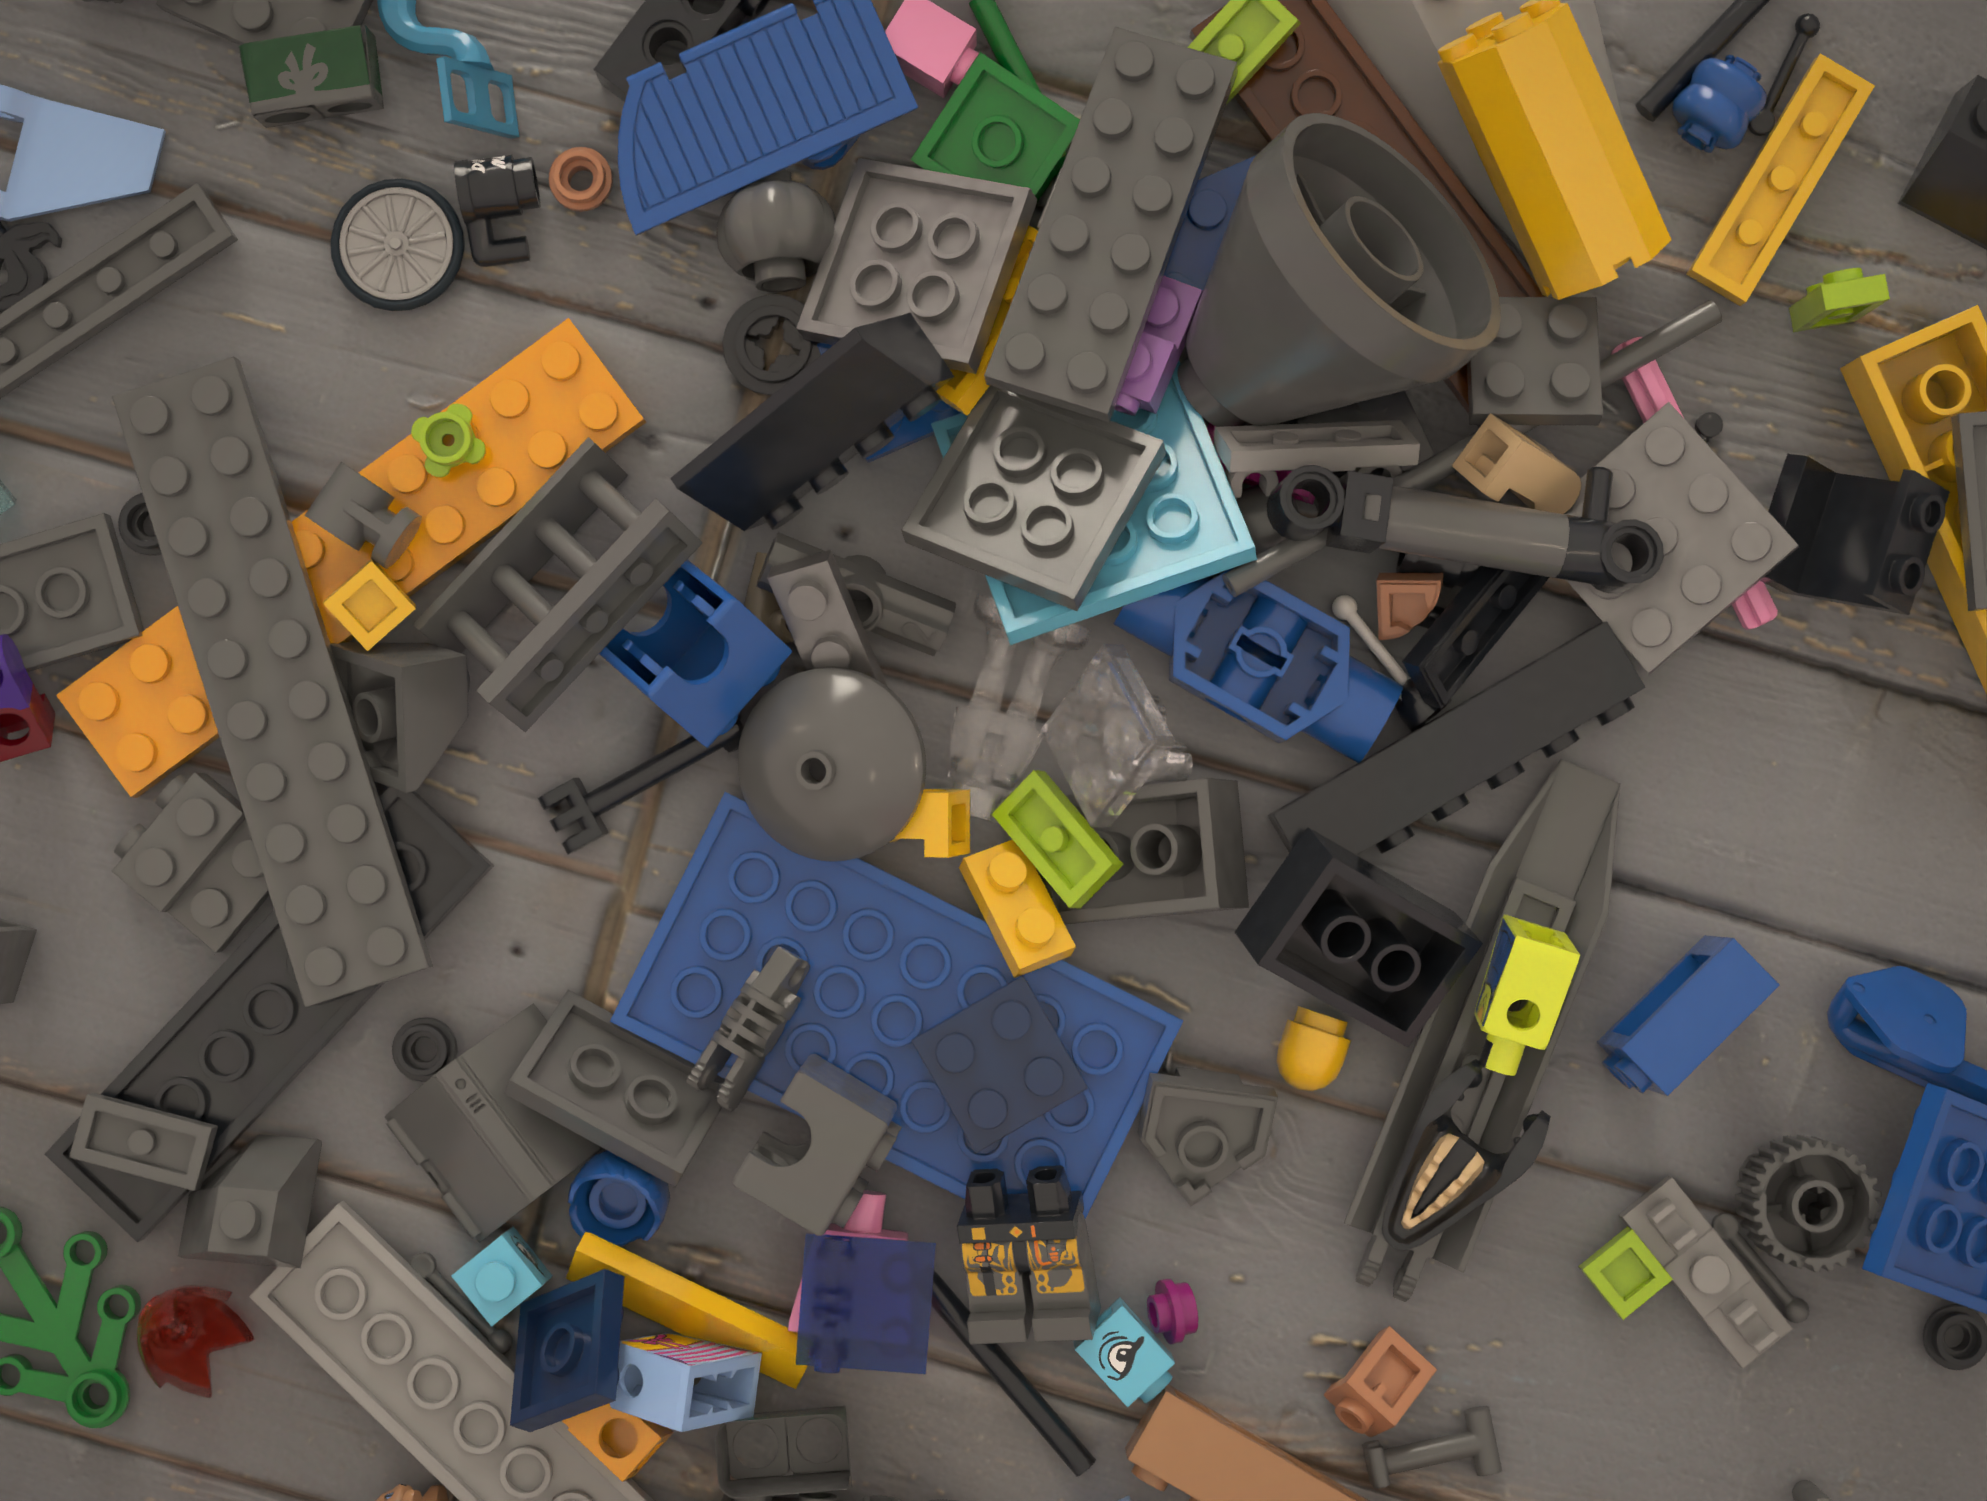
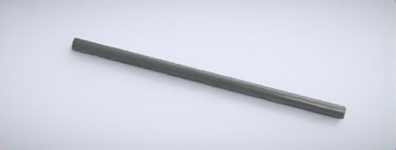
[1222,300,1722,597]

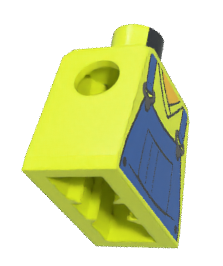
[1474,914,1580,1076]

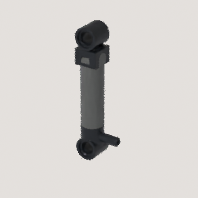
[1267,465,1664,594]

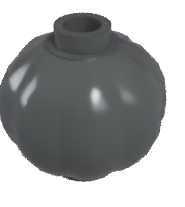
[716,169,836,292]

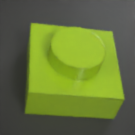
[1578,1226,1673,1320]

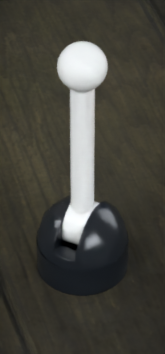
[1332,595,1452,732]

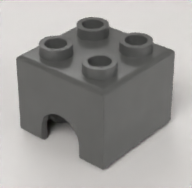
[733,1054,902,1236]

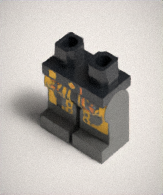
[957,1165,1101,1344]

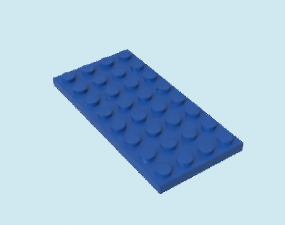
[610,792,1183,1219]

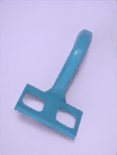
[377,0,519,139]

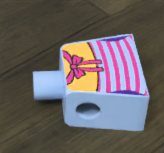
[609,1333,762,1432]

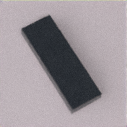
[1402,566,1550,709]

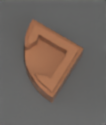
[1377,573,1443,640]

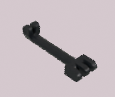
[538,714,744,855]

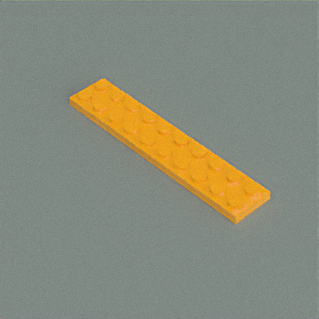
[56,318,646,798]

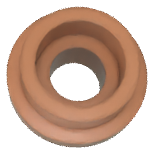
[549,147,613,212]

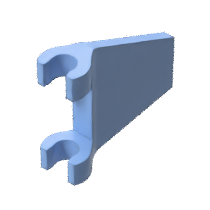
[0,84,166,222]

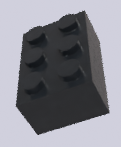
[1235,827,1483,1048]

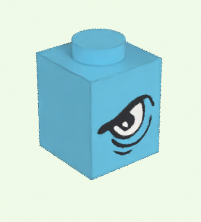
[451,1226,553,1327]
[1073,1297,1175,1408]

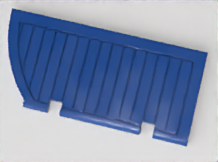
[618,0,919,236]

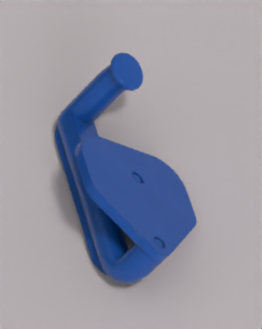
[1827,966,1987,1105]

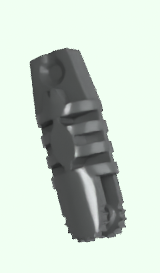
[686,947,811,1112]

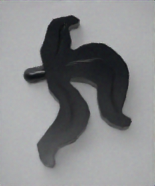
[0,222,62,313]

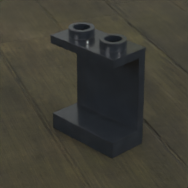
[1760,453,1950,615]

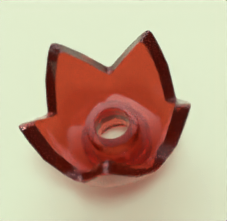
[136,1285,254,1398]

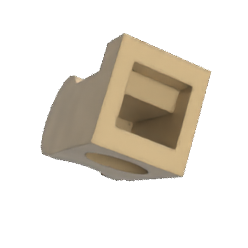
[1452,413,1581,514]

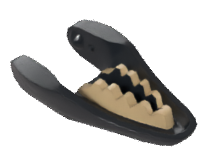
[1382,1059,1551,1251]

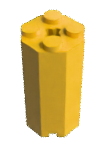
[1437,0,1671,300]

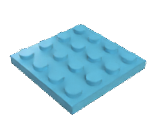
[931,361,1257,645]

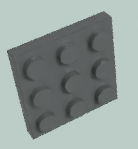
[901,385,1166,611]

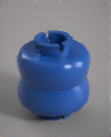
[1672,55,1767,153]

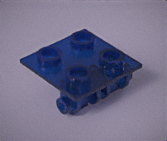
[796,1233,936,1374]

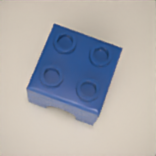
[599,559,792,748]

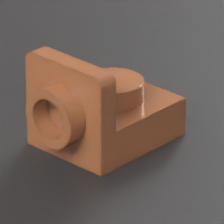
[1324,1326,1437,1437]

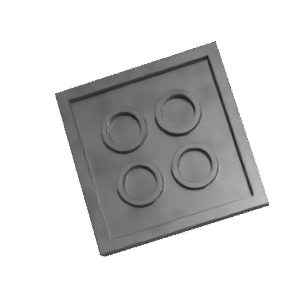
[796,158,1037,374]
[1564,402,1799,674]

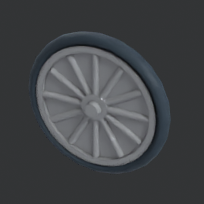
[330,178,464,311]

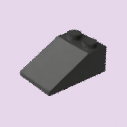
[1039,778,1249,924]

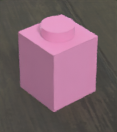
[885,0,979,98]

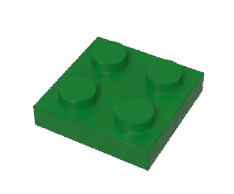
[910,52,1080,204]

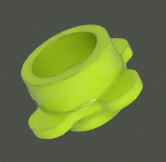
[411,403,486,478]

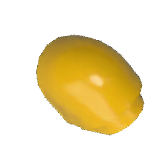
[1276,1006,1351,1091]

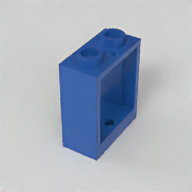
[1597,935,1780,1096]

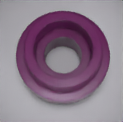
[1147,1279,1198,1344]

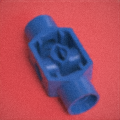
[1114,567,1403,763]

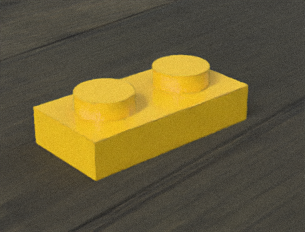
[959,840,1076,978]

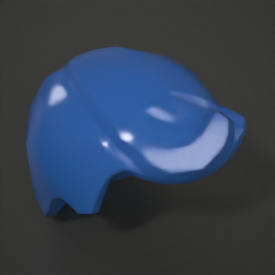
[568,1150,670,1247]

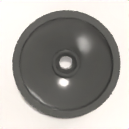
[738,667,926,861]

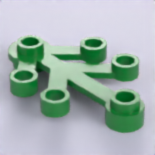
[0,1207,141,1428]

